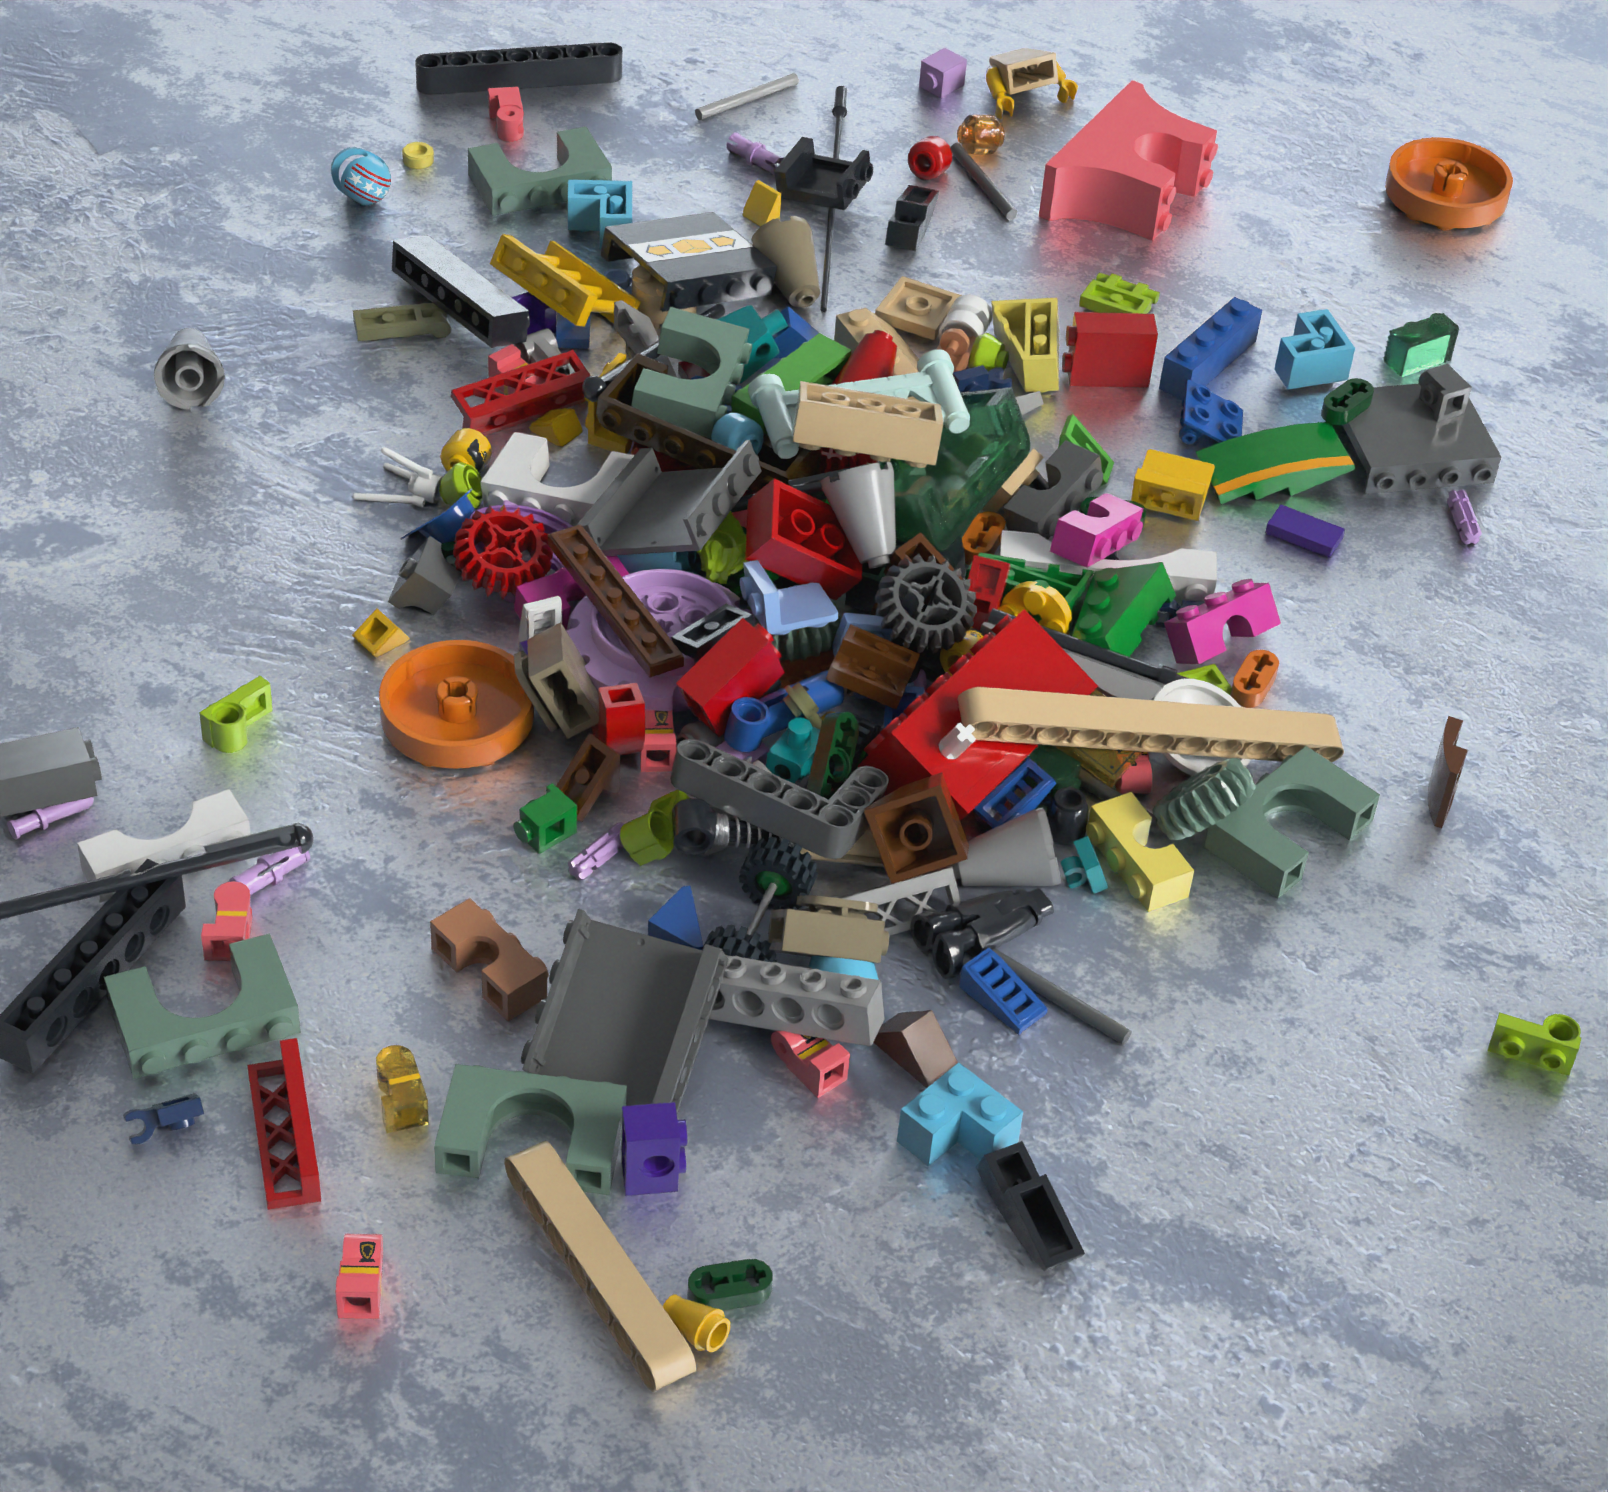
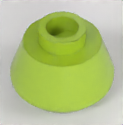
[969,333,1009,371]
[439,462,483,509]

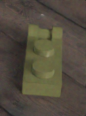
[353,302,451,341]

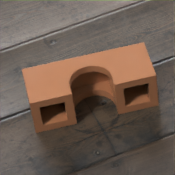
[430,898,549,1022]

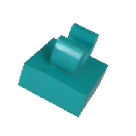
[1060,836,1108,894]

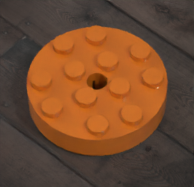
[1385,137,1513,231]
[379,640,534,769]

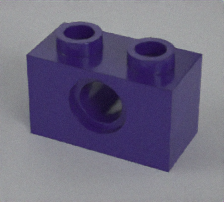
[621,1102,688,1196]

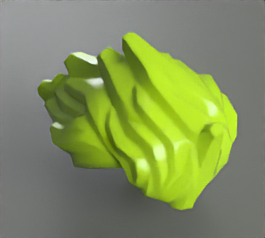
[697,511,749,584]

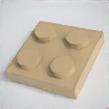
[875,276,962,340]

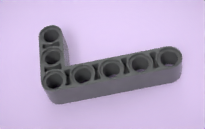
[670,739,889,859]

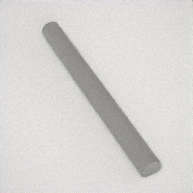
[695,73,799,120]

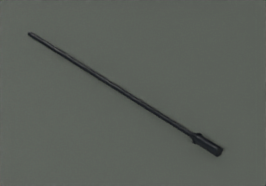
[820,86,847,312]

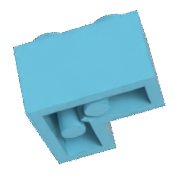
[568,180,632,250]
[1274,309,1355,389]
[897,1063,1023,1166]

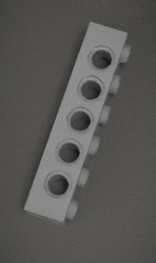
[709,955,885,1046]

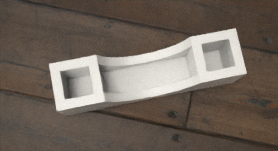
[77,789,250,902]

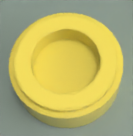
[402,142,434,169]

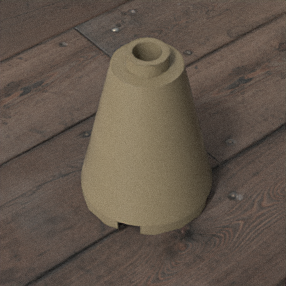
[751,216,820,307]

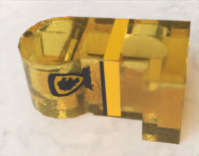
[376,1045,429,1134]

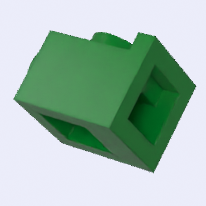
[513,783,577,854]

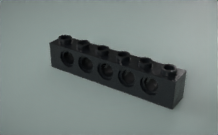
[0,859,186,1074]

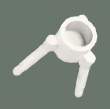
[352,447,443,508]

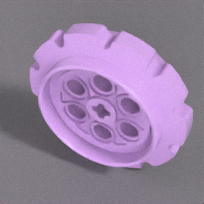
[567,569,756,712]

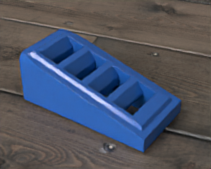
[972,757,1056,831]
[959,948,1048,1035]

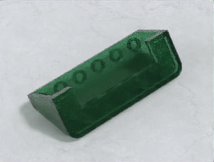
[878,387,1030,551]

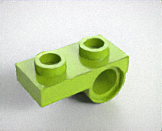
[199,676,273,753]
[620,789,690,866]
[1487,1012,1582,1076]

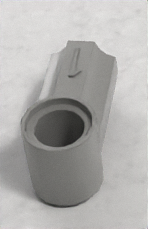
[514,328,574,375]

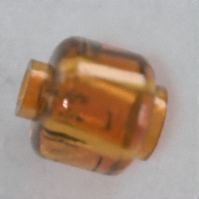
[957,114,1005,155]

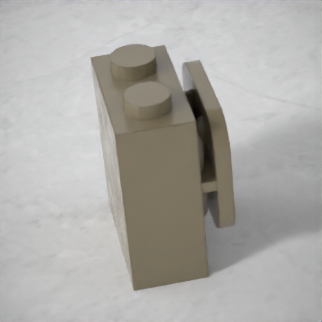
[514,622,599,739]
[767,895,889,963]

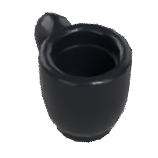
[1035,787,1089,845]

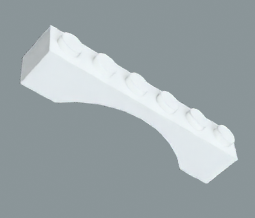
[999,530,1217,604]

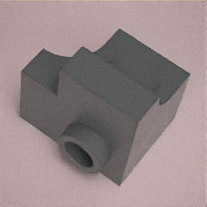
[388,536,462,615]

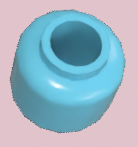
[711,412,764,455]

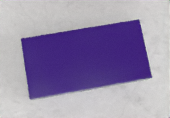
[1265,504,1345,558]

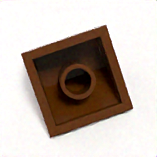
[864,772,969,884]

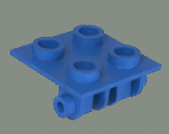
[1179,379,1243,444]

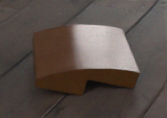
[826,624,920,709]
[1428,716,1468,828]

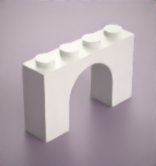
[481,432,635,526]

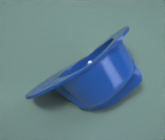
[400,488,476,543]

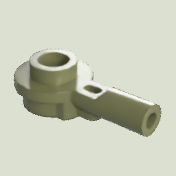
[783,682,822,729]

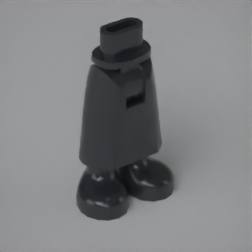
[910,888,1054,979]

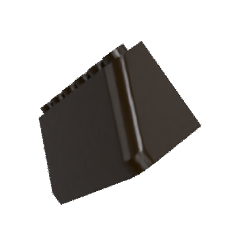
[596,353,822,493]

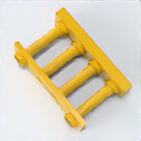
[490,234,641,327]

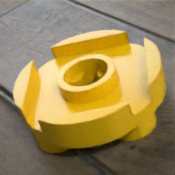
[999,581,1072,635]

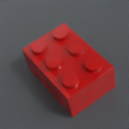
[745,479,862,601]

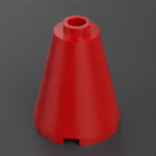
[831,330,897,385]

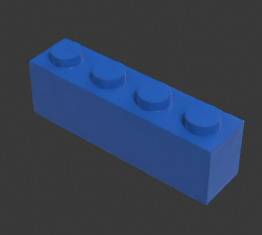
[1159,297,1262,400]

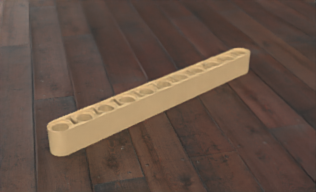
[958,687,1344,762]

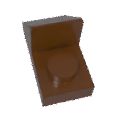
[556,733,620,822]

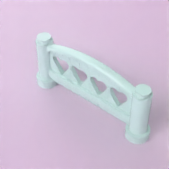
[748,350,970,459]

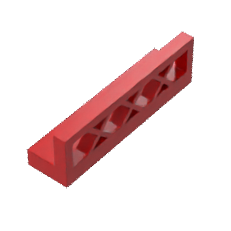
[451,350,591,436]
[247,1038,321,1210]

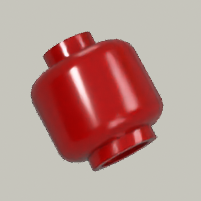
[908,136,952,180]

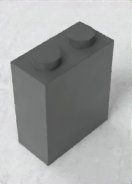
[0,727,102,817]

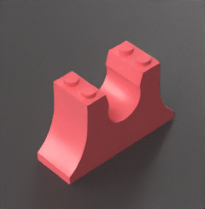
[1039,80,1218,241]

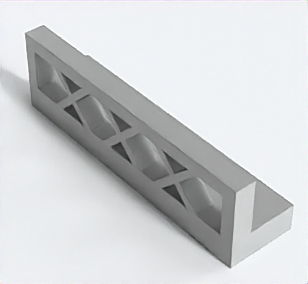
[797,867,961,936]

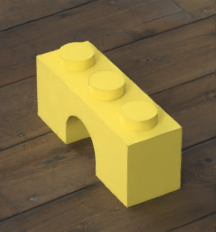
[1086,792,1194,912]

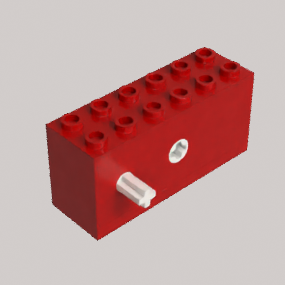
[857,609,1098,821]

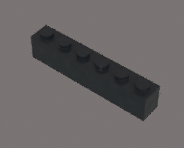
[392,235,530,348]

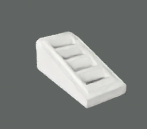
[518,596,562,650]

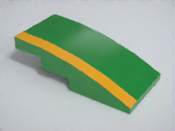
[1196,422,1355,505]

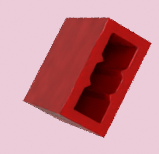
[1062,312,1158,388]
[676,618,785,737]

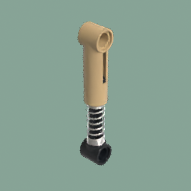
[672,798,885,867]

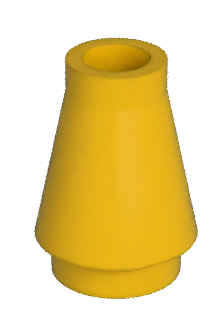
[663,1294,730,1352]

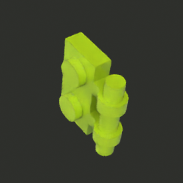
[1079,272,1160,314]

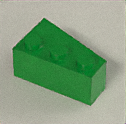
[965,552,1094,630]
[1072,562,1176,657]

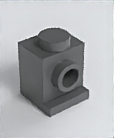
[1418,364,1472,422]

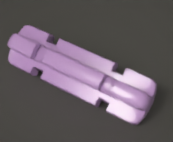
[1447,489,1482,545]
[568,822,624,880]

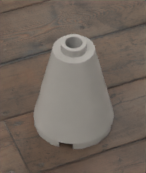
[154,328,225,409]
[820,462,896,569]
[950,808,1061,886]

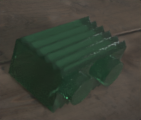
[1383,313,1459,377]

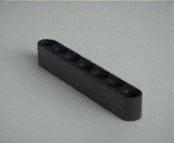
[415,42,623,95]

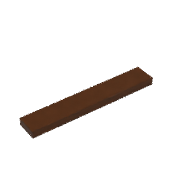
[547,524,684,678]

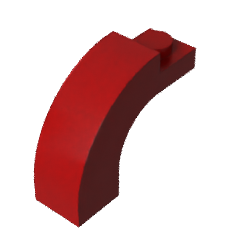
[591,683,646,755]

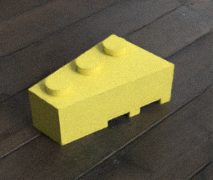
[991,298,1059,393]

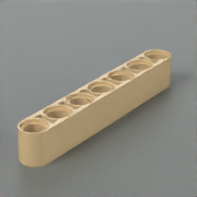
[504,1140,696,1392]

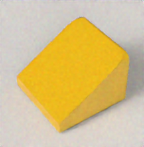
[742,180,781,227]
[529,408,583,446]
[352,608,410,658]

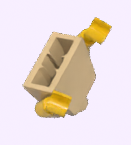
[986,48,1078,119]

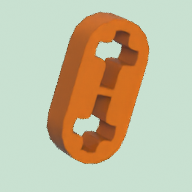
[962,511,1006,565]
[1230,650,1279,708]

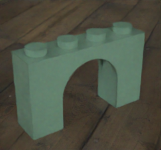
[468,126,612,216]
[632,307,752,439]
[1204,746,1380,899]
[104,933,301,1079]
[434,1064,627,1195]

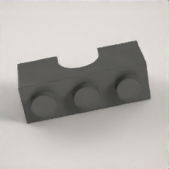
[1003,440,1103,540]

